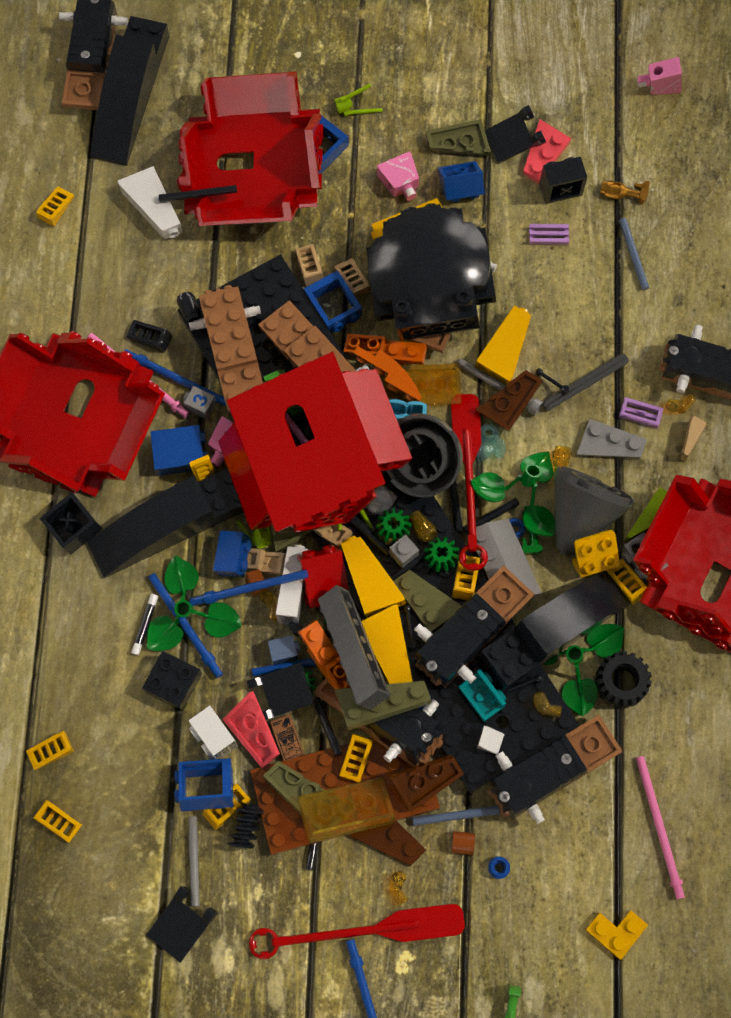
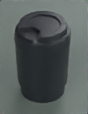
[176,292,202,324]

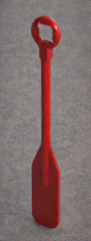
[451,394,488,571]
[249,904,465,960]

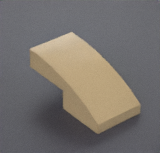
[312,525,353,550]
[247,548,286,575]

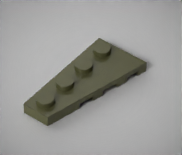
[335,681,432,731]
[263,761,356,839]

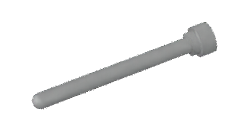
[457,359,543,416]

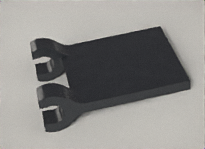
[485,105,546,164]
[247,662,315,720]
[146,886,218,963]

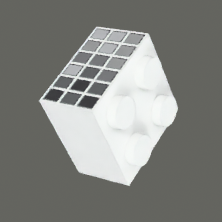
[188,706,238,760]

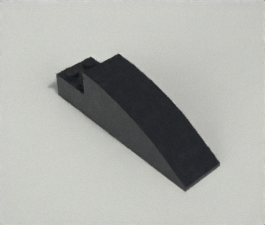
[90,16,169,166]
[87,468,244,578]
[476,570,631,692]

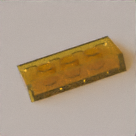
[379,363,461,405]
[298,777,395,843]

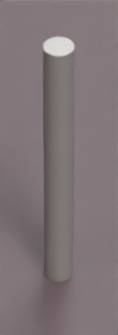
[188,817,200,906]

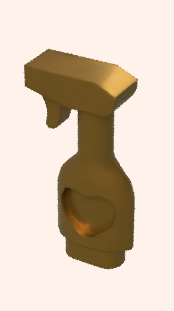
[600,180,650,204]

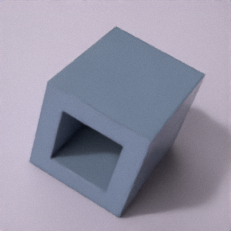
[268,635,301,665]

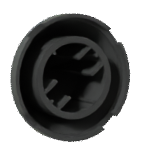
[386,414,463,497]
[554,465,635,557]

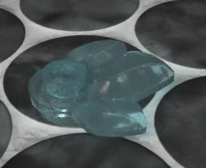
[476,424,506,462]

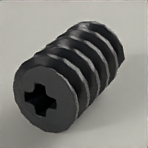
[227,801,264,850]

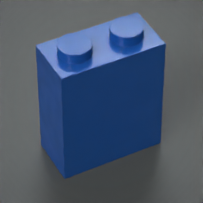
[150,425,208,476]

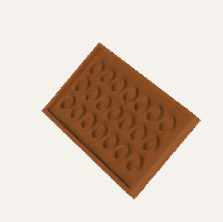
[250,737,440,855]

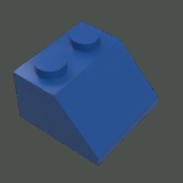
[438,161,485,202]

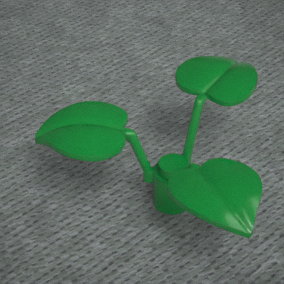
[471,451,555,537]
[147,556,242,651]
[543,624,624,716]

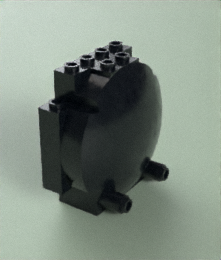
[366,203,496,341]

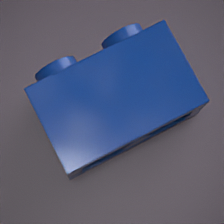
[213,531,252,578]

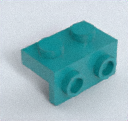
[458,669,506,722]

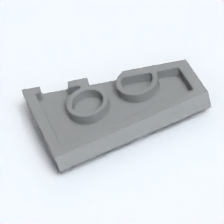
[576,419,647,460]

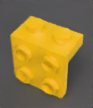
[572,530,620,578]

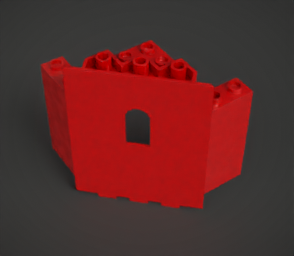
[177,71,323,226]
[0,331,165,497]
[218,351,412,532]
[633,474,731,653]

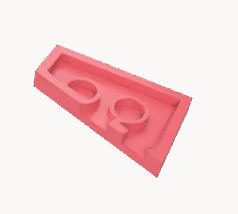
[523,119,571,184]
[222,691,280,769]

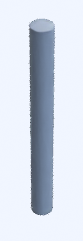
[619,218,649,290]
[412,806,500,826]

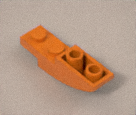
[343,333,427,367]
[354,346,422,402]
[298,620,351,690]

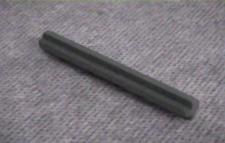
[542,353,629,411]

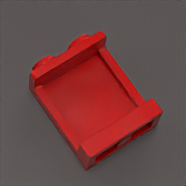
[297,545,349,608]

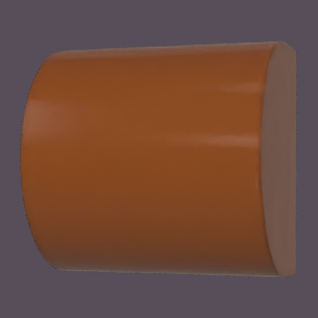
[245,569,268,598]
[451,831,475,856]

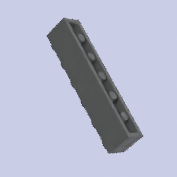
[318,585,390,710]

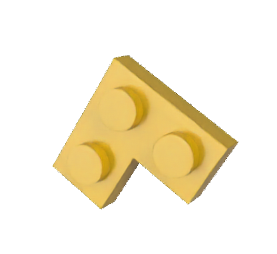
[585,910,648,960]

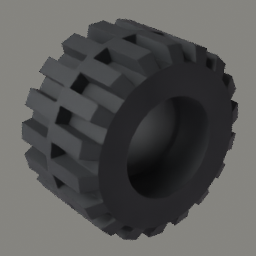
[595,651,652,709]

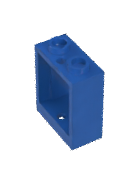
[318,115,349,174]
[304,270,362,333]
[175,758,233,811]

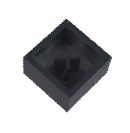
[539,156,587,204]
[39,492,103,555]
[142,651,202,711]

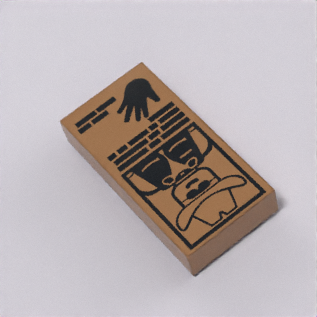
[270,714,304,761]

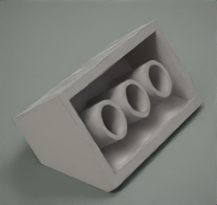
[476,518,542,597]

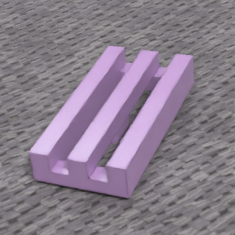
[529,224,569,245]
[619,397,664,429]

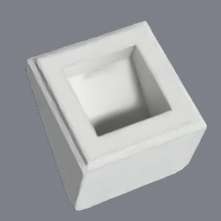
[477,726,504,755]

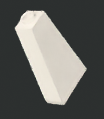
[118,166,182,240]
[276,545,308,625]

